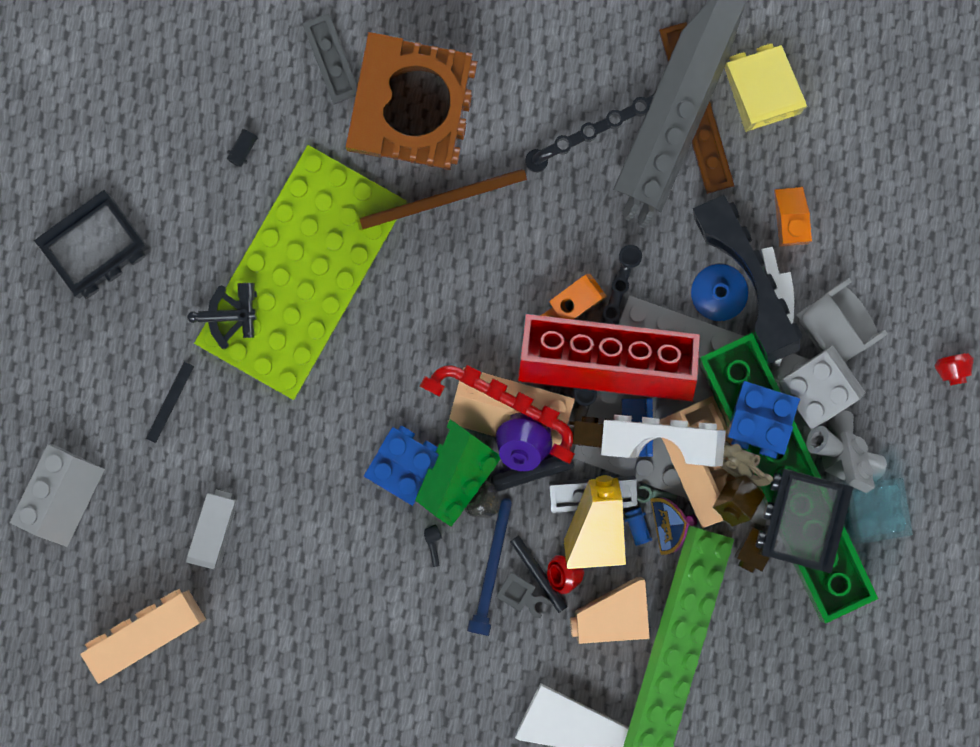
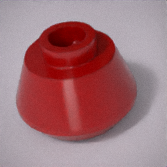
[934,353,974,386]
[547,555,584,594]

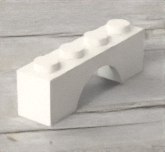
[601,415,726,467]

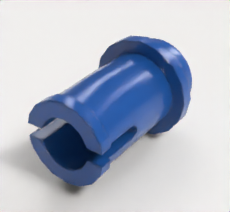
[624,507,653,546]

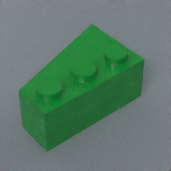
[415,419,500,527]

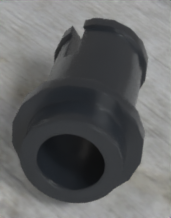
[226,129,258,167]

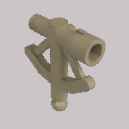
[720,441,773,486]

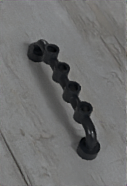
[525,89,657,173]
[574,245,642,406]

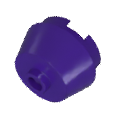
[496,413,553,471]

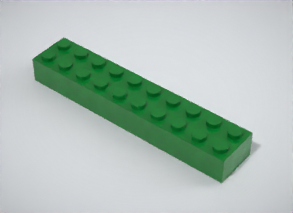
[698,333,879,624]

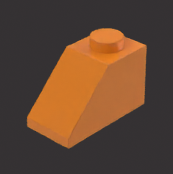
[774,187,812,247]

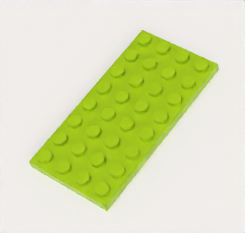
[194,145,407,400]

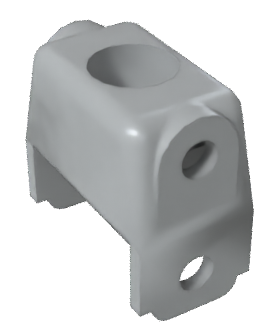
[796,278,888,362]

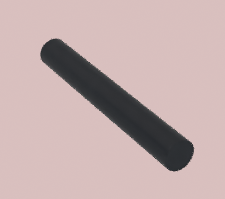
[146,361,194,443]
[510,535,568,613]

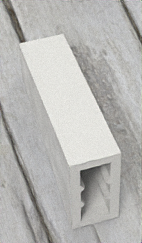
[515,683,629,747]

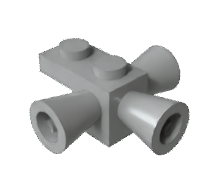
[806,410,887,493]

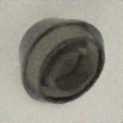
[465,480,501,518]

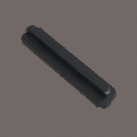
[491,456,575,492]

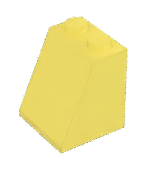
[724,44,807,132]

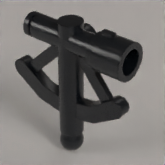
[187,283,257,349]

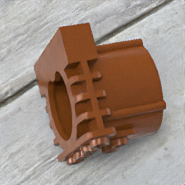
[346,32,478,171]

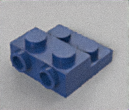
[726,381,800,459]
[364,425,439,506]

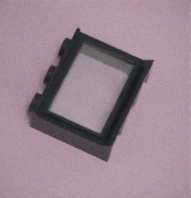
[34,190,149,299]
[755,469,854,573]

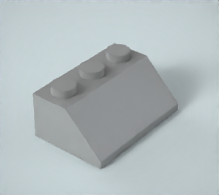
[10,444,105,547]

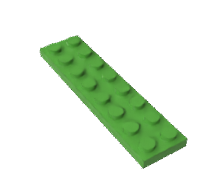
[623,525,734,747]

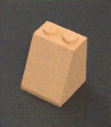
[570,577,650,644]

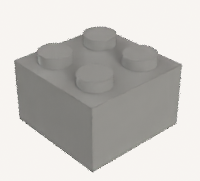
[779,345,866,430]

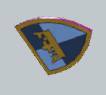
[650,497,697,555]

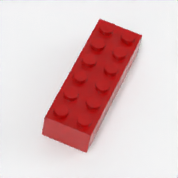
[518,314,700,402]

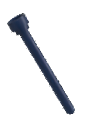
[467,498,512,636]

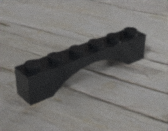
[693,195,803,364]

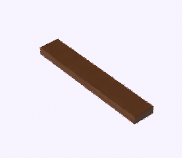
[659,22,734,195]
[357,169,527,230]

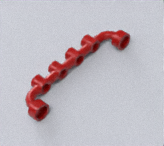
[419,365,575,464]

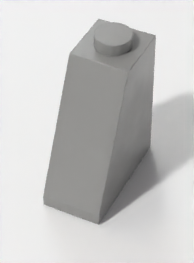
[186,489,238,569]

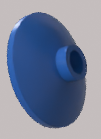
[691,264,748,321]

